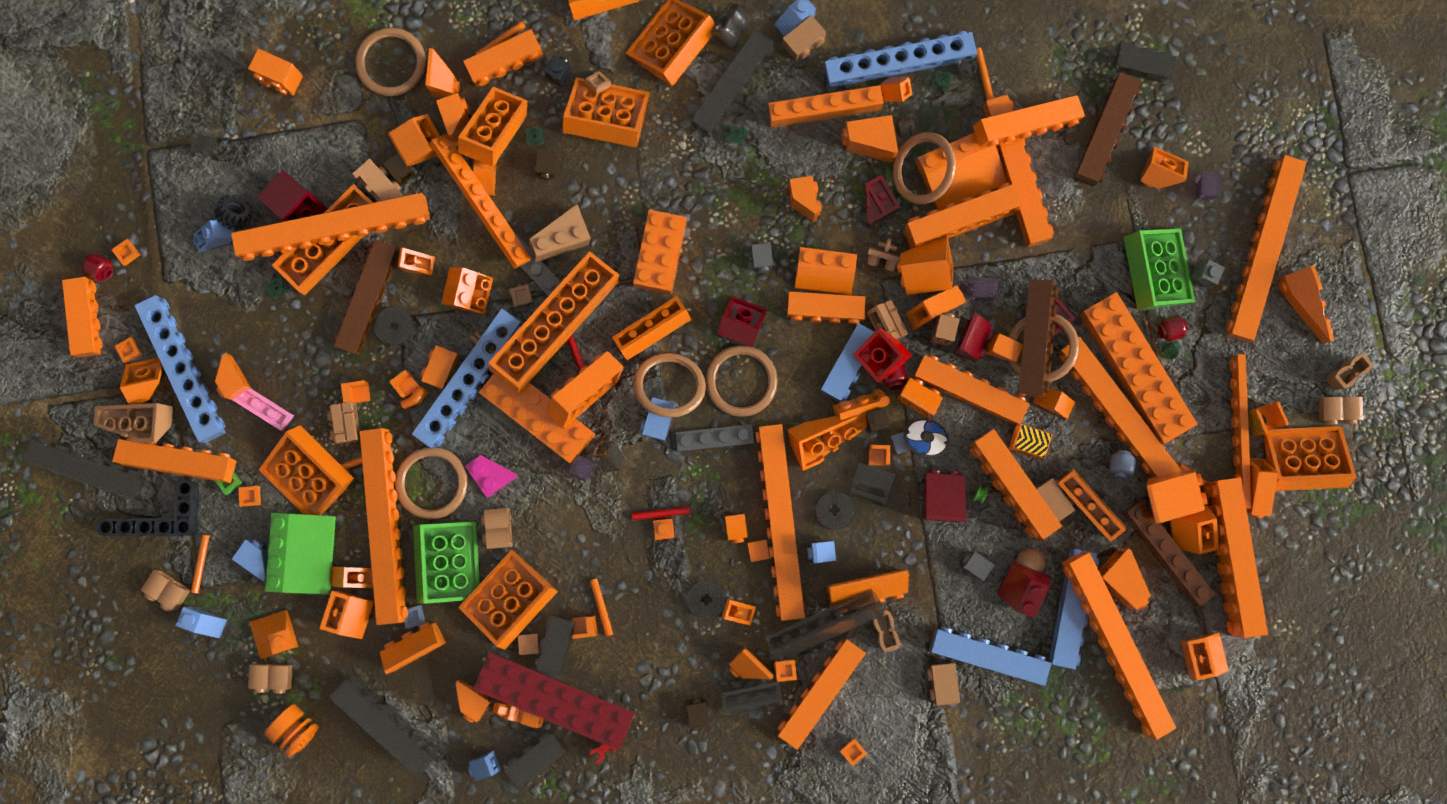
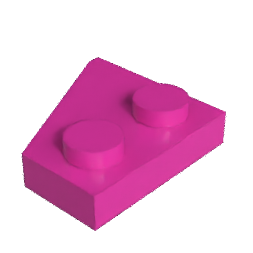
[465,455,518,498]

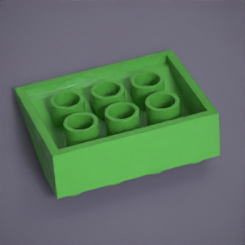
[1124,229,1195,311]
[265,513,336,594]
[413,522,480,604]

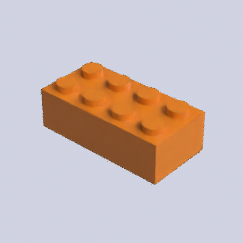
[458,87,527,167]
[633,210,687,295]
[547,351,624,429]

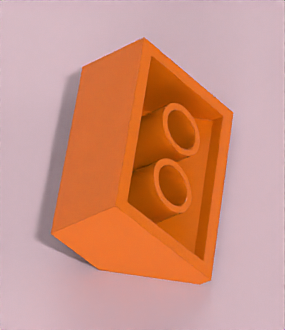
[795,247,857,296]
[380,622,446,674]

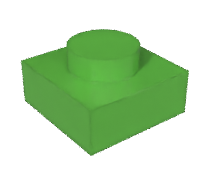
[215,472,243,495]

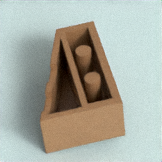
[352,158,409,202]
[528,204,591,262]

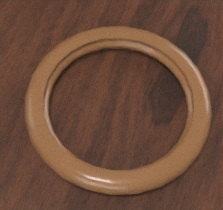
[355,28,426,96]
[893,132,956,204]
[1008,314,1079,382]
[705,345,778,417]
[633,353,706,418]
[395,447,468,520]

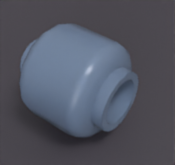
[1109,450,1136,480]

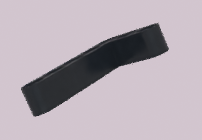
[95,480,199,536]

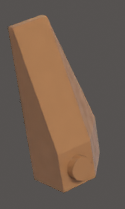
[94,403,173,443]

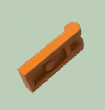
[833,388,890,420]

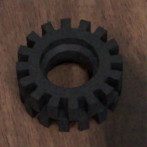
[214,194,253,230]

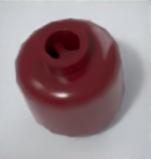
[82,254,113,282]
[1158,315,1189,342]
[882,364,907,390]

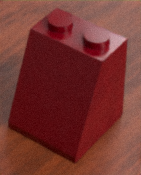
[257,169,328,222]
[921,470,966,523]

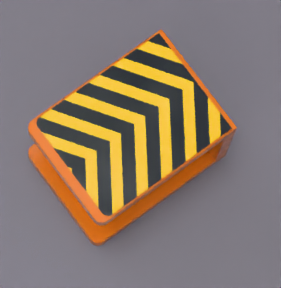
[1248,401,1289,436]
[1008,424,1053,460]

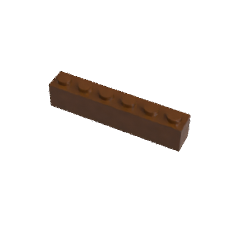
[1073,72,1141,187]
[333,240,400,357]
[1019,279,1058,398]
[1121,501,1216,606]

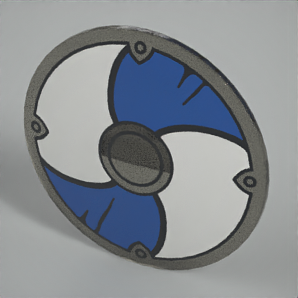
[904,419,949,458]

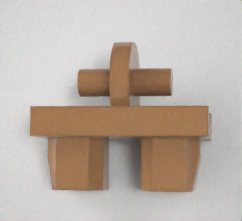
[868,238,901,272]

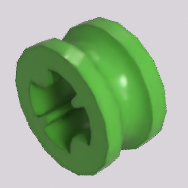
[973,484,988,504]

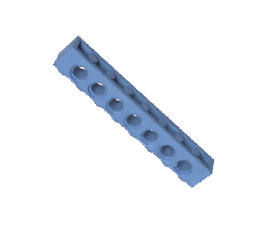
[824,31,977,88]
[134,295,226,443]
[412,309,524,448]

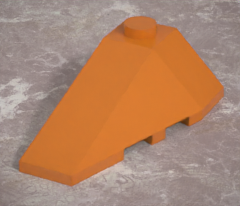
[1278,265,1334,344]
[788,413,867,471]

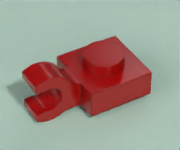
[589,744,615,764]

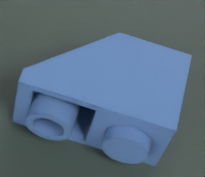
[193,220,234,252]
[807,541,836,563]

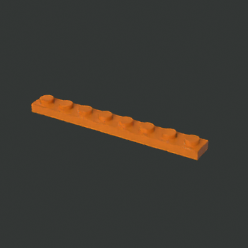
[429,134,532,269]
[1229,354,1252,509]

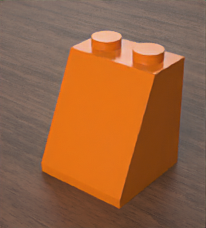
[841,115,898,163]
[897,236,953,295]
[1147,469,1208,524]
[1098,548,1151,610]

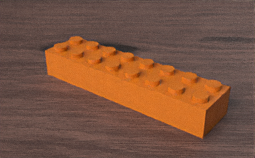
[488,251,619,394]
[1079,292,1198,444]
[1204,478,1268,638]

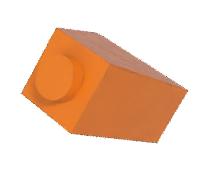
[905,285,966,330]
[1247,458,1278,518]

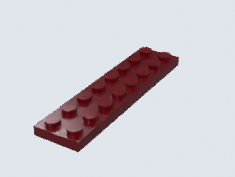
[473,652,635,751]

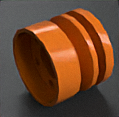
[264,704,319,758]

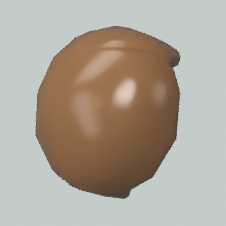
[1016,548,1045,572]

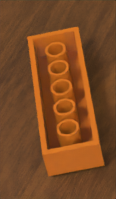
[903,183,1024,249]
[272,184,373,295]
[479,374,596,464]
[969,429,1062,540]

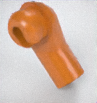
[401,387,428,409]

